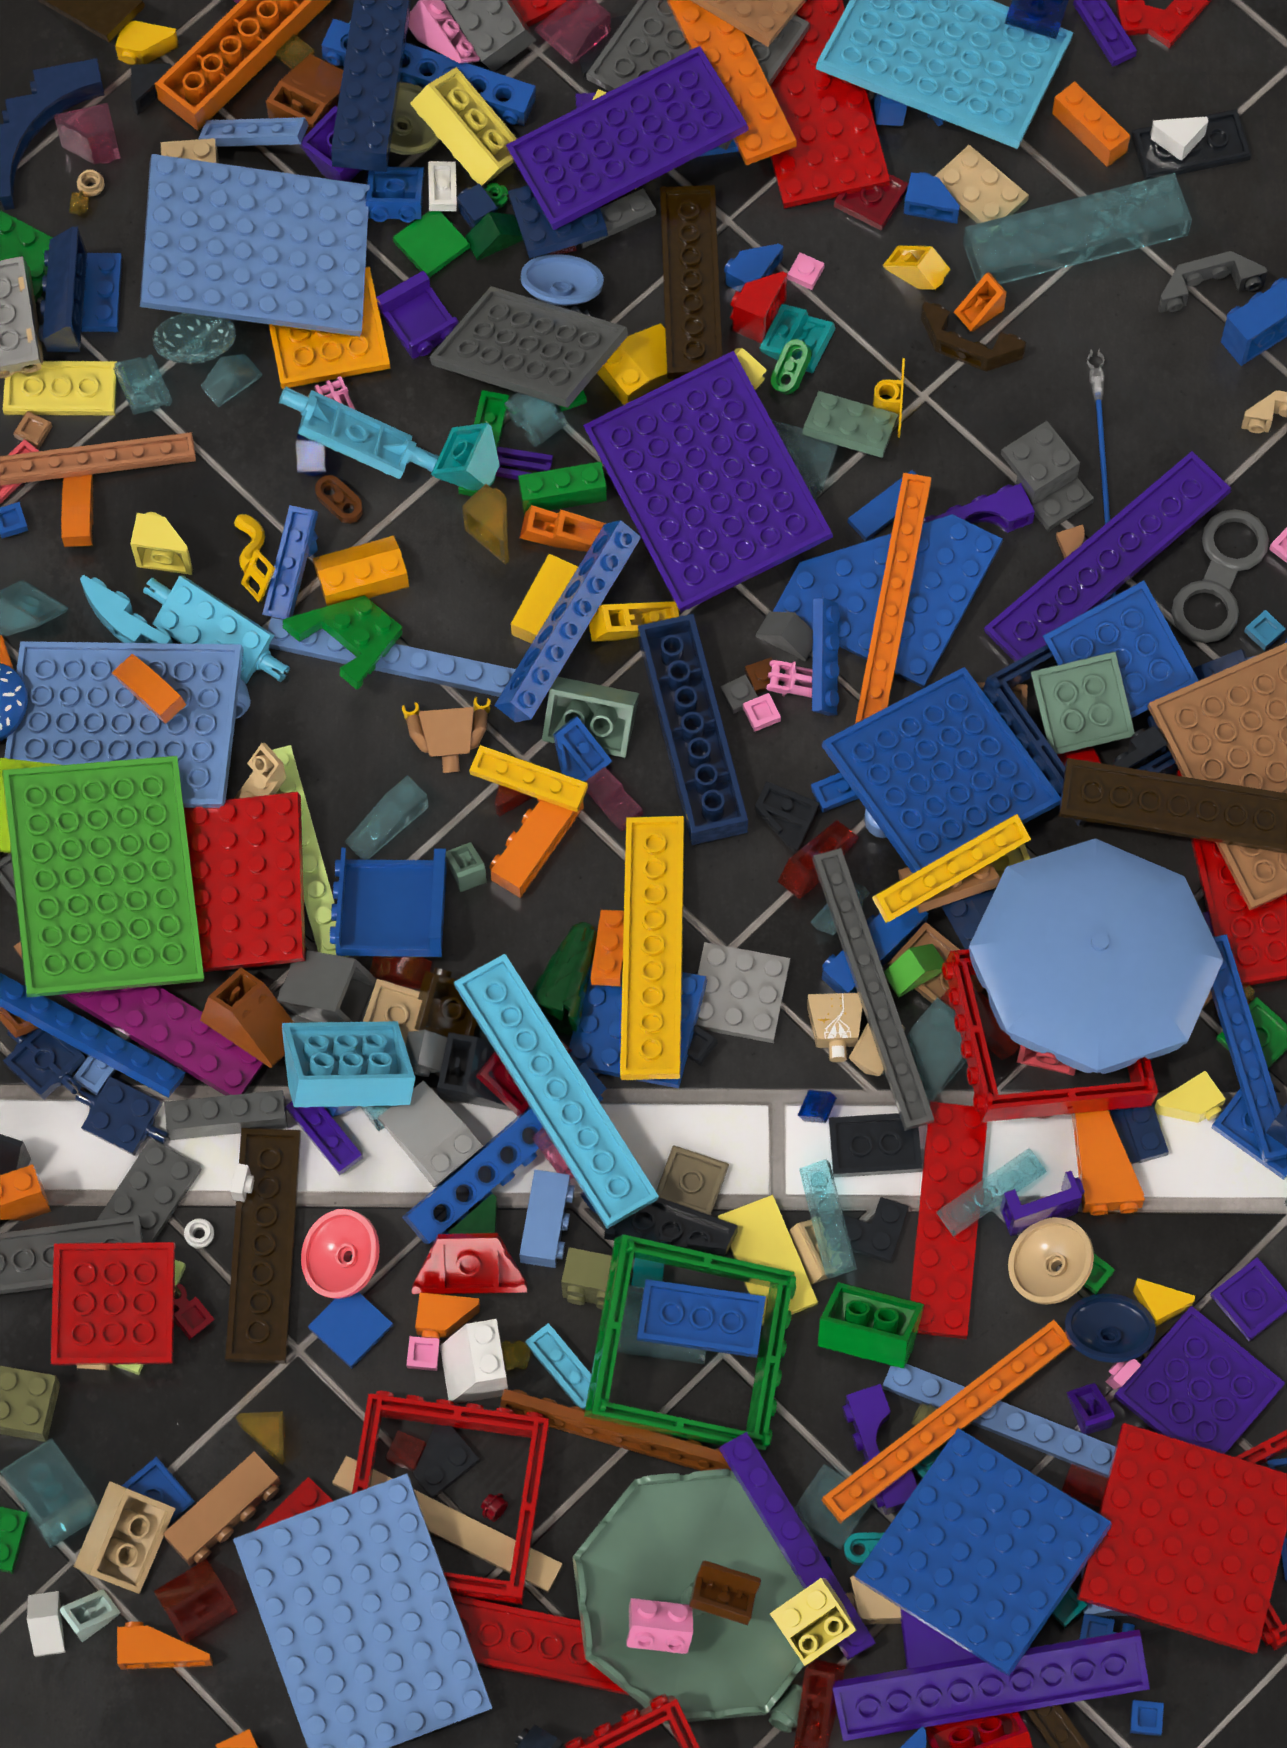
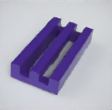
[495,447,553,480]

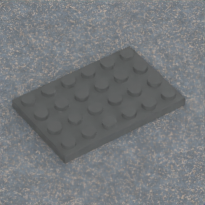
[429,286,628,408]

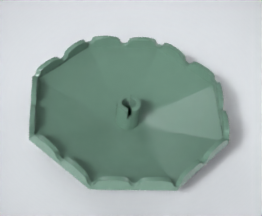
[572,1469,818,1724]

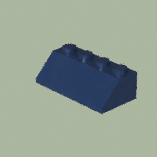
[39,227,87,352]

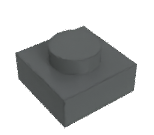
[720,675,758,714]

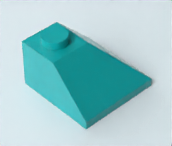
[431,423,500,491]

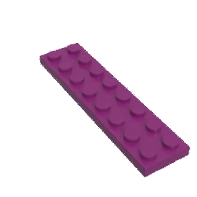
[60,986,265,1096]

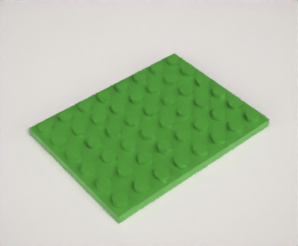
[2,756,204,998]

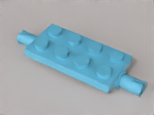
[279,386,438,479]
[143,576,290,684]

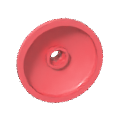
[301,1209,380,1299]

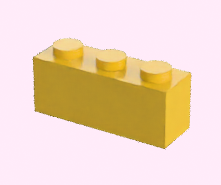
[511,554,578,644]

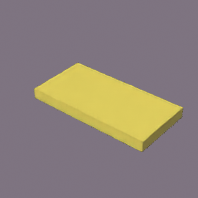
[3,361,118,416]
[718,1195,818,1326]

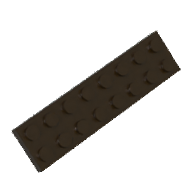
[660,185,722,379]
[1058,758,1287,853]
[225,1128,301,1364]

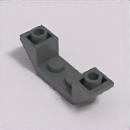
[1158,251,1268,313]

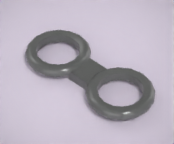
[1171,509,1269,643]

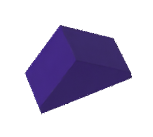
[1067,1383,1115,1435]

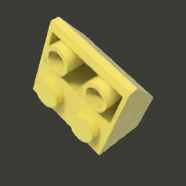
[770,1578,856,1666]

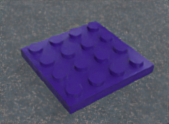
[1114,1306,1285,1454]

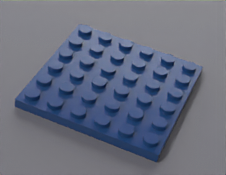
[822,667,1061,873]
[855,1428,1112,1677]

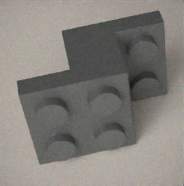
[1001,421,1094,531]

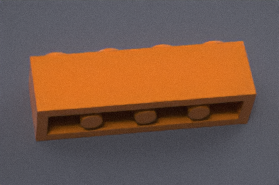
[489,799,584,898]

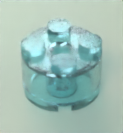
[504,392,568,447]

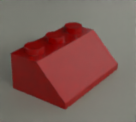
[924,1712,1033,1748]

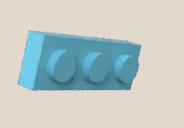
[525,1323,591,1410]

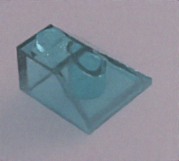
[0,580,68,636]

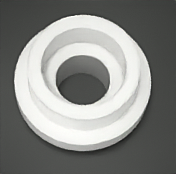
[184,1218,214,1248]

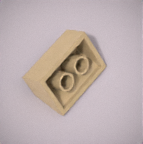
[73,1481,175,1594]

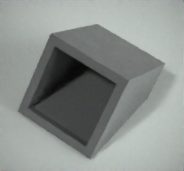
[277,950,377,1022]

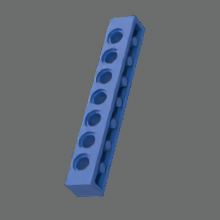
[321,18,536,126]
[494,520,641,722]
[402,1062,607,1244]

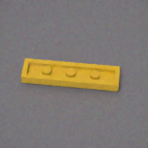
[469,745,588,812]

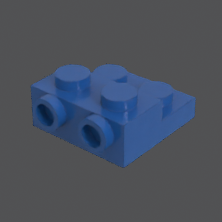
[366,167,424,223]

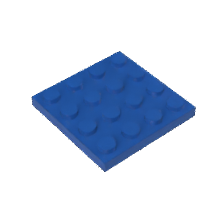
[1043,580,1199,718]
[569,962,708,1089]

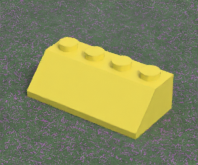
[410,67,517,186]

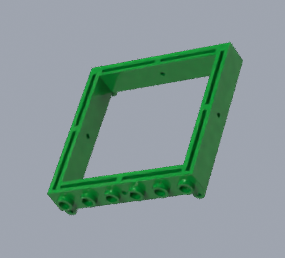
[584,1235,796,1452]

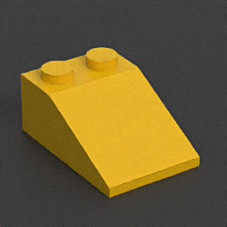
[597,323,675,405]

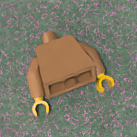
[402,697,491,773]

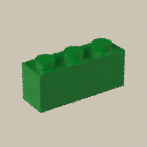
[518,462,607,515]

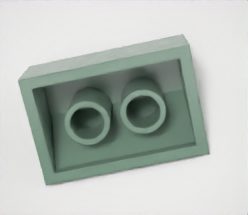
[542,677,639,758]

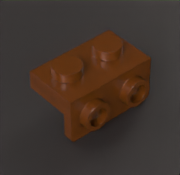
[689,1560,761,1625]

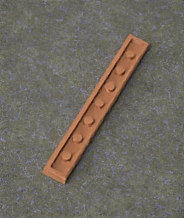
[0,432,196,486]

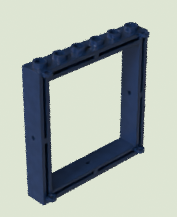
[983,644,1179,826]

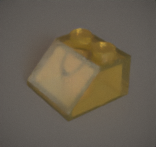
[462,484,509,565]

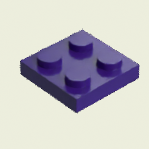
[1210,1257,1287,1341]

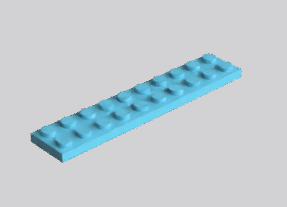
[454,954,659,1229]

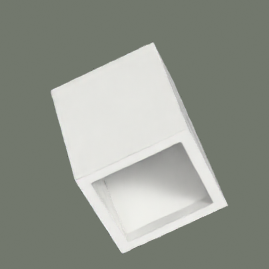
[440,1319,508,1404]

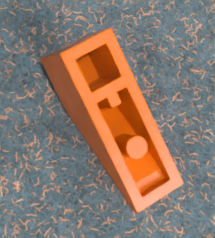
[117,1621,213,1670]

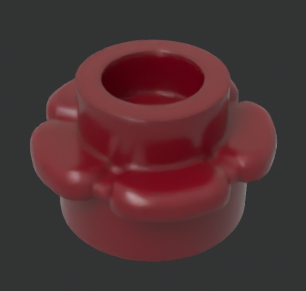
[480,1493,508,1522]

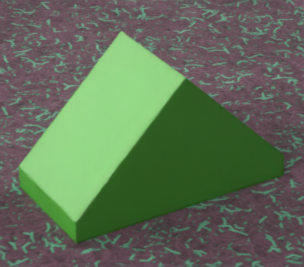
[884,944,945,998]

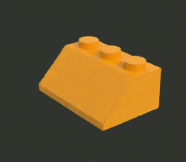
[312,536,409,606]

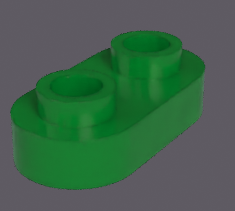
[771,339,812,394]

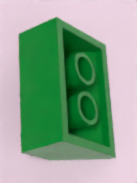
[818,1282,924,1369]

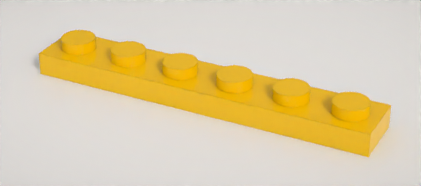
[872,814,1031,923]

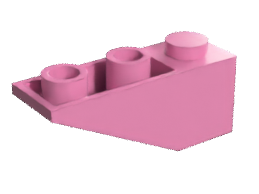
[408,0,480,63]

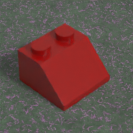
[730,271,787,344]

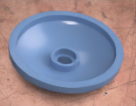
[521,254,604,306]

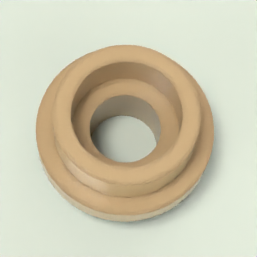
[77,170,104,197]

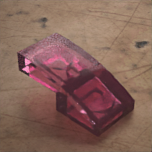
[586,767,643,832]

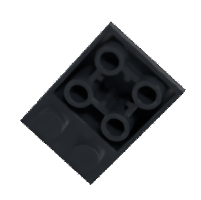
[437,1032,512,1111]

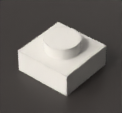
[230,1163,254,1202]

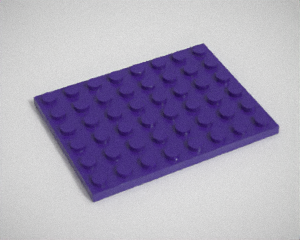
[583,351,833,613]

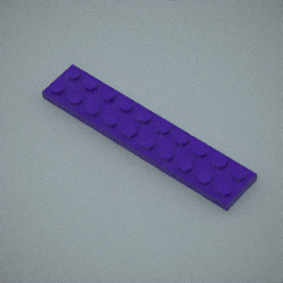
[984,451,1231,662]
[832,1629,1150,1741]

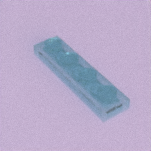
[936,1148,1047,1237]
[799,1159,857,1279]

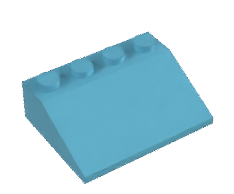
[282,1021,415,1108]

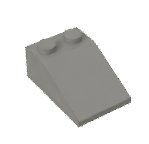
[378,1081,483,1187]

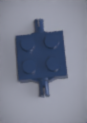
[3,1028,86,1100]
[75,1076,168,1156]

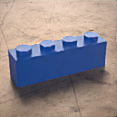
[822,907,928,993]

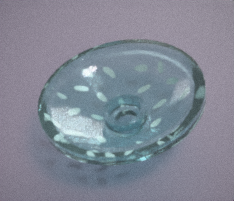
[152,313,236,364]

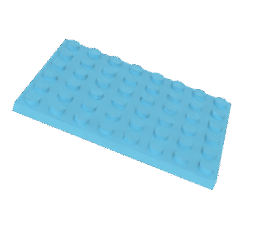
[815,0,1074,149]

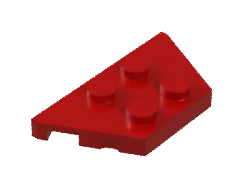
[412,1233,527,1294]

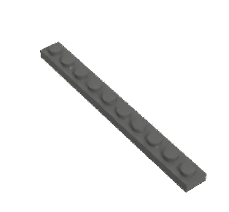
[812,848,935,1131]

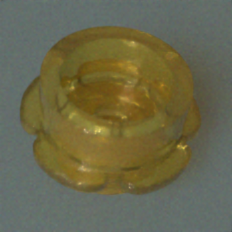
[70,190,89,217]

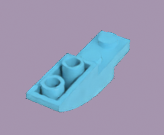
[80,575,173,644]

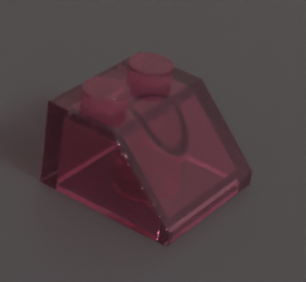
[54,103,121,164]

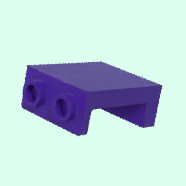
[377,270,459,359]
[1000,1171,1084,1237]

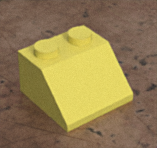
[130,512,193,575]

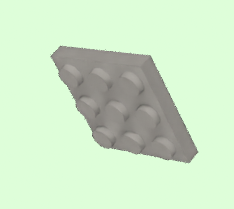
[696,942,790,1043]

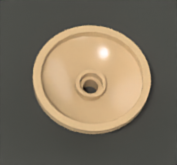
[1008,1217,1094,1305]

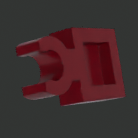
[174,1283,215,1340]

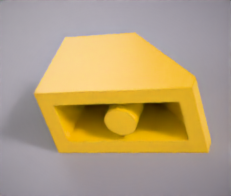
[115,20,178,65]
[883,246,950,290]

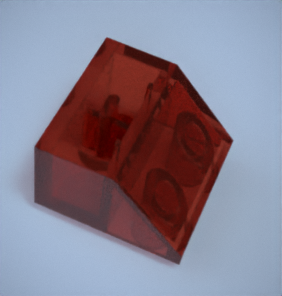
[153,1559,238,1643]

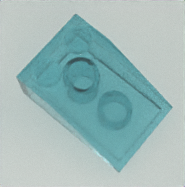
[882,998,967,1104]
[0,1438,98,1548]

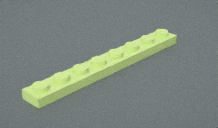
[272,745,349,957]

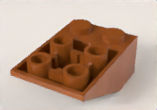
[266,54,343,136]
[200,967,294,1068]

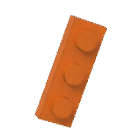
[591,910,624,986]

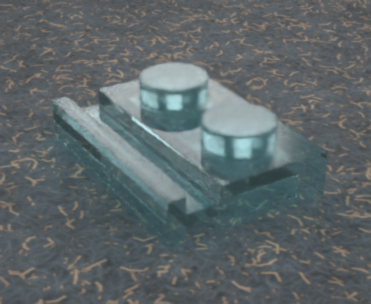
[113,355,172,415]

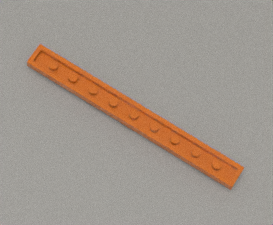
[855,473,932,724]
[821,1320,1071,1524]

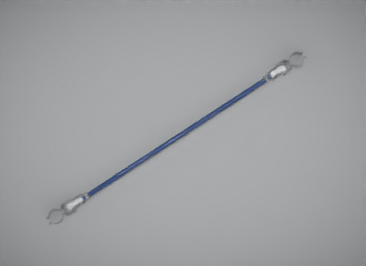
[1087,349,1116,598]

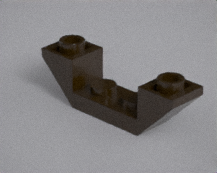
[921,301,1026,372]

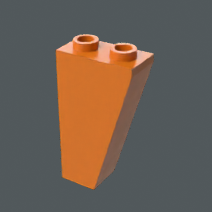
[1072,1110,1145,1216]

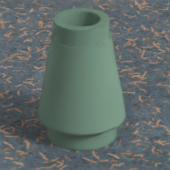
[769,1684,807,1733]

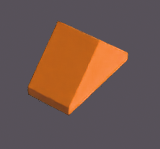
[954,272,1007,332]

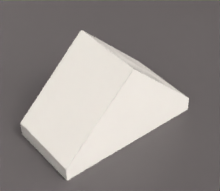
[1150,117,1208,161]
[27,1591,65,1657]

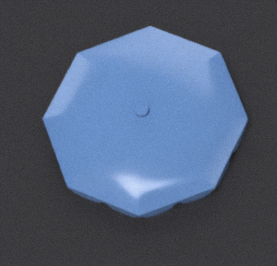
[968,838,1223,1074]

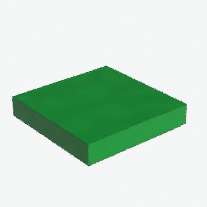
[393,211,470,278]
[1216,997,1287,1070]

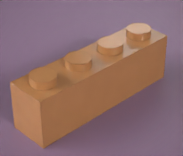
[163,1451,281,1566]

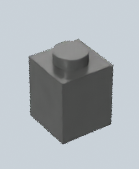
[406,1030,448,1077]

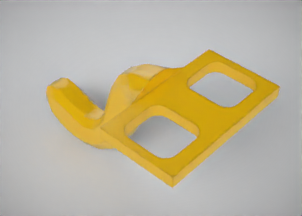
[234,514,275,602]

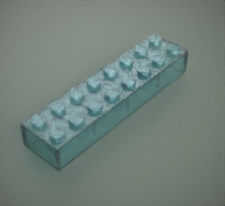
[963,173,1192,284]

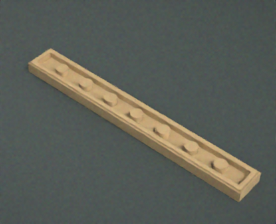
[332,1456,563,1593]

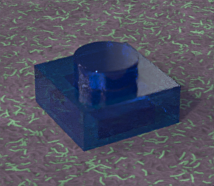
[798,1090,837,1123]

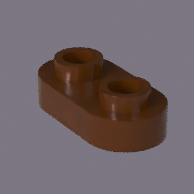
[315,475,363,523]

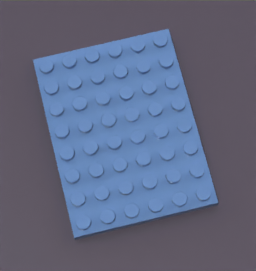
[140,154,370,336]
[4,641,244,808]
[233,1473,493,1748]

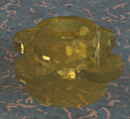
[501,1340,530,1370]

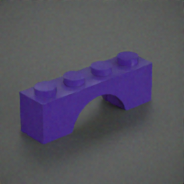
[924,483,1035,533]
[842,1384,917,1515]

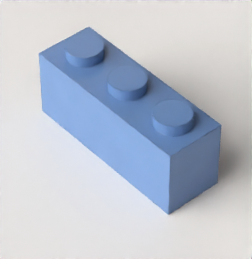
[519,1170,575,1268]

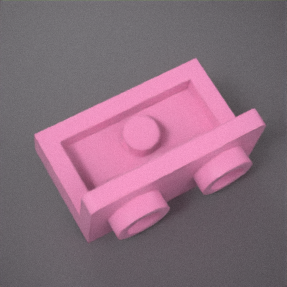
[626,1598,693,1654]

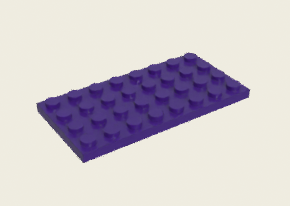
[506,46,749,231]

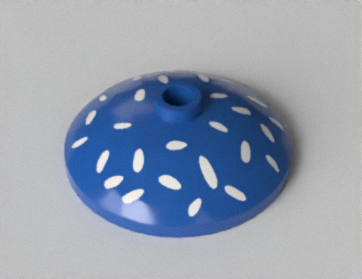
[0,663,28,741]

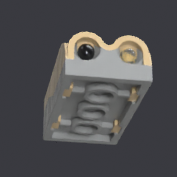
[0,256,43,379]

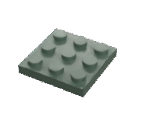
[1031,651,1135,754]

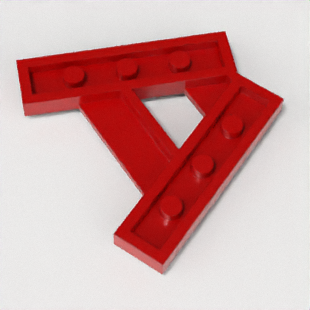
[1115,0,1212,48]

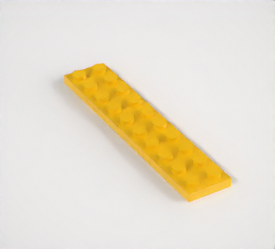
[620,816,685,1080]

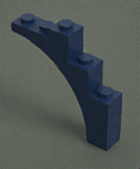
[0,58,105,210]

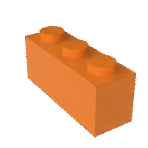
[1052,81,1130,167]

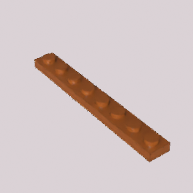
[500,1389,732,1471]

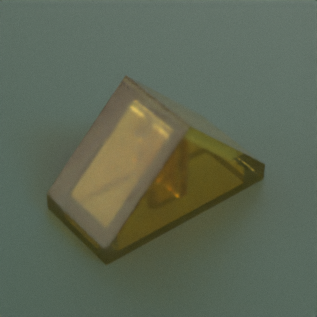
[236,1412,286,1465]

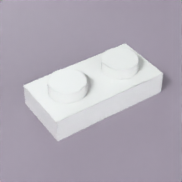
[428,161,457,211]

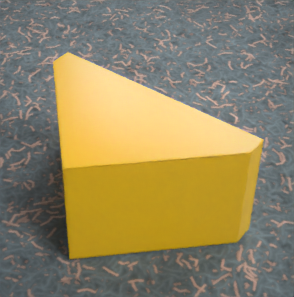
[1133,1278,1195,1327]

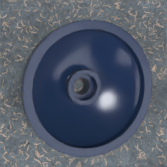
[1065,1293,1156,1363]

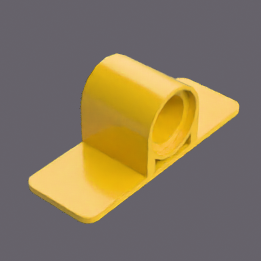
[873,358,905,438]

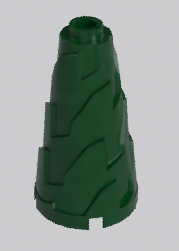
[530,922,597,1035]

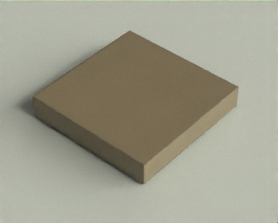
[656,1145,729,1216]

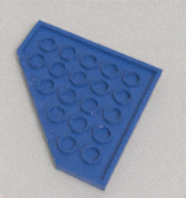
[773,514,1003,688]

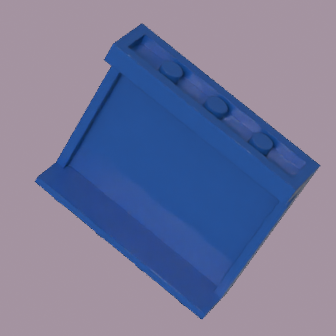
[330,848,447,957]

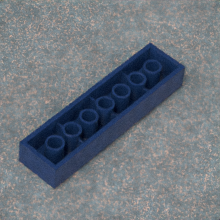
[331,0,412,172]
[638,614,748,845]

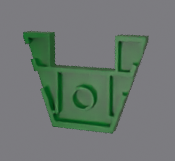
[283,595,402,690]

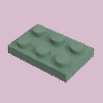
[802,391,898,458]

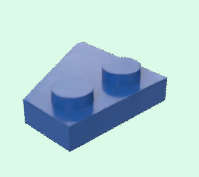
[553,716,612,783]

